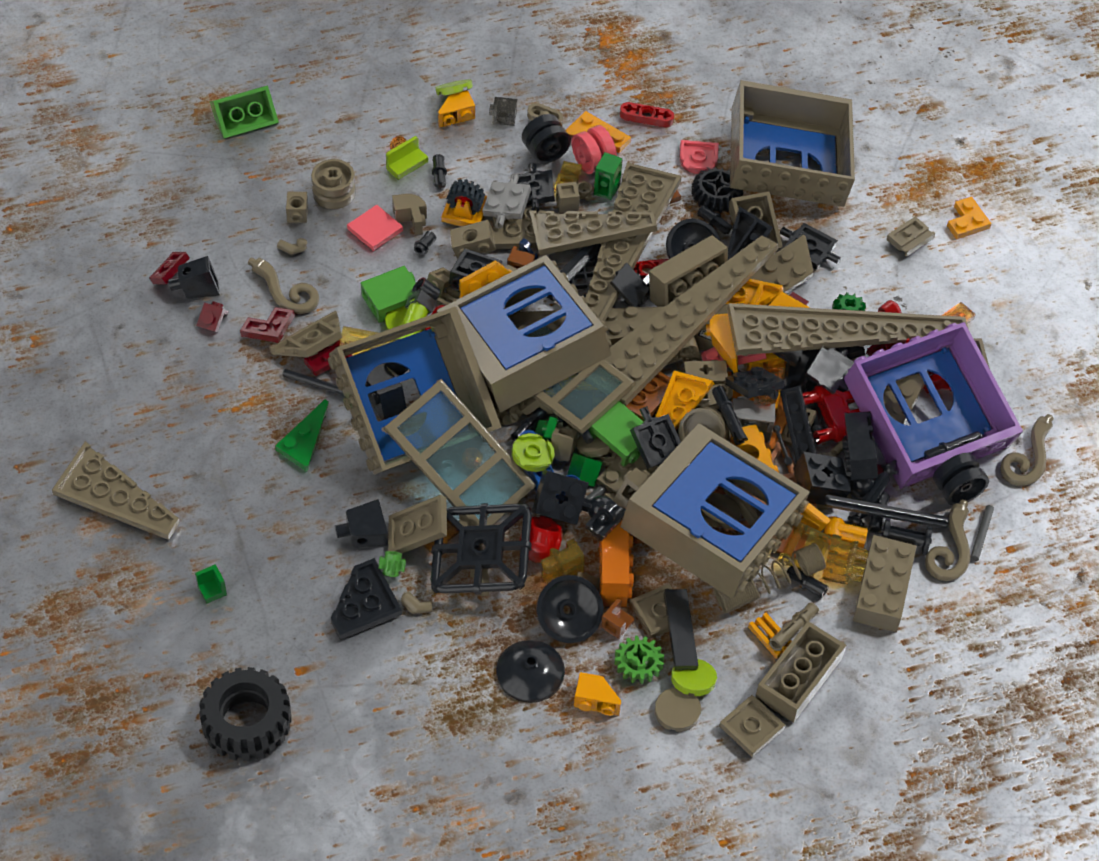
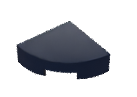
[519,238,538,260]

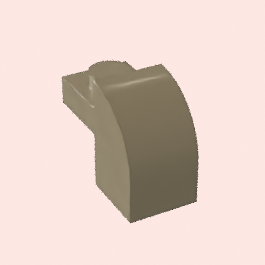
[392,194,427,236]

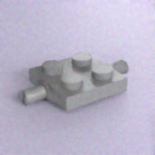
[482,174,531,229]

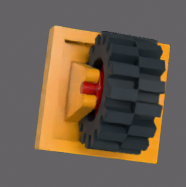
[441,179,487,226]

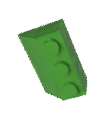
[209,85,279,138]

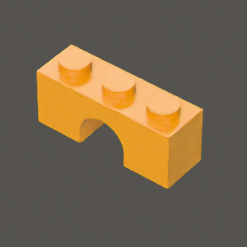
[730,424,779,473]

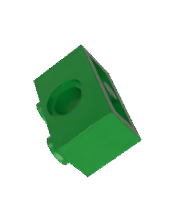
[594,152,623,201]

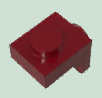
[196,301,229,333]

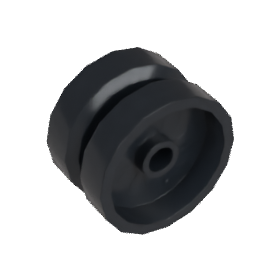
[521,114,571,164]
[932,453,990,506]

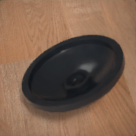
[666,218,721,259]
[536,575,604,643]
[496,640,565,703]

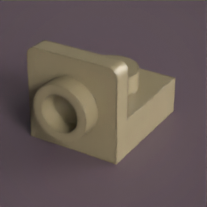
[427,267,452,299]

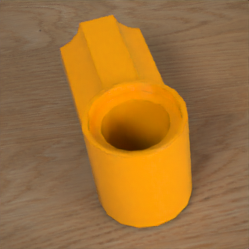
[822,516,868,548]

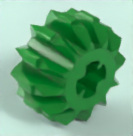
[832,292,866,311]

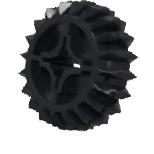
[691,166,744,214]

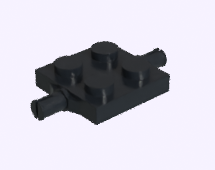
[514,163,555,212]
[780,223,842,270]
[725,367,784,400]
[630,406,681,470]

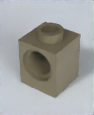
[556,182,580,214]
[286,191,308,223]

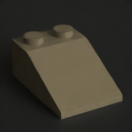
[729,191,783,249]

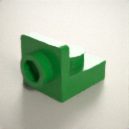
[535,417,559,442]

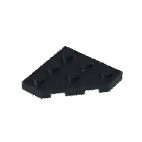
[331,558,402,640]

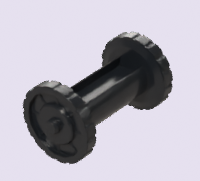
[881,517,933,555]

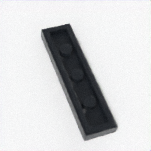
[780,386,817,463]
[664,589,699,670]

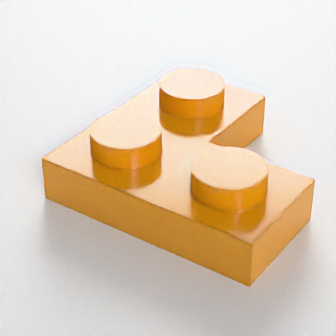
[947,196,992,240]

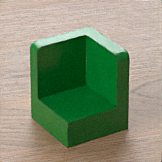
[567,453,602,487]
[195,564,227,604]

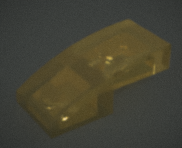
[554,161,582,192]

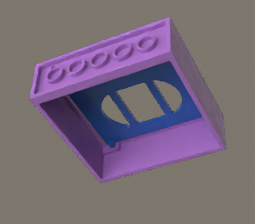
[844,322,1023,489]

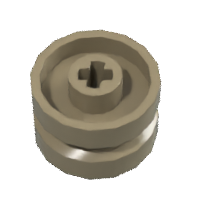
[311,159,356,209]
[678,406,731,442]

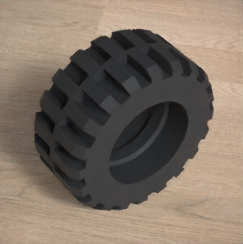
[199,667,292,761]

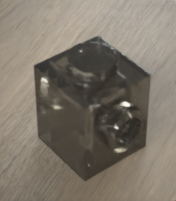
[489,97,518,126]

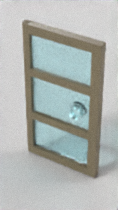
[497,311,636,434]
[384,379,537,526]

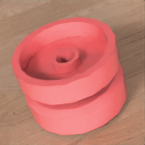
[571,125,617,174]

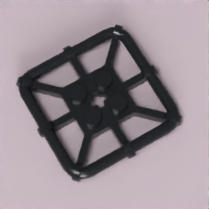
[430,503,532,595]

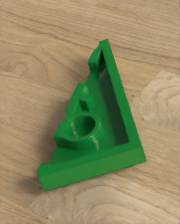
[275,399,329,472]

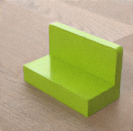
[386,136,429,180]

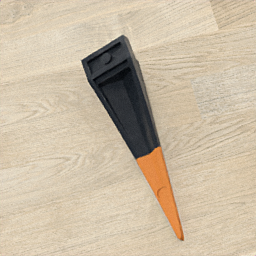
[769,348,828,450]

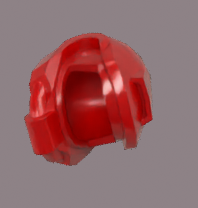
[519,515,563,563]

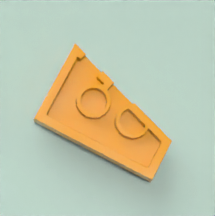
[566,111,631,153]
[656,371,714,431]

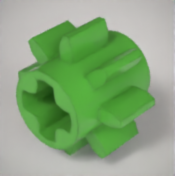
[379,551,406,577]

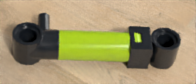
[384,277,440,376]

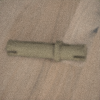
[769,602,819,651]

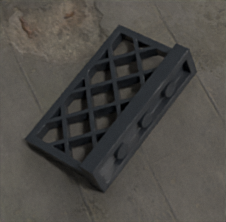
[546,243,601,301]

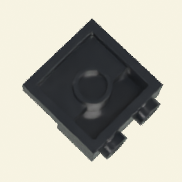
[449,249,502,289]

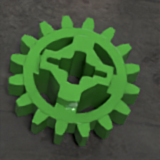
[614,635,664,684]

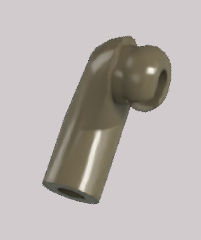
[277,238,307,255]
[401,592,432,614]

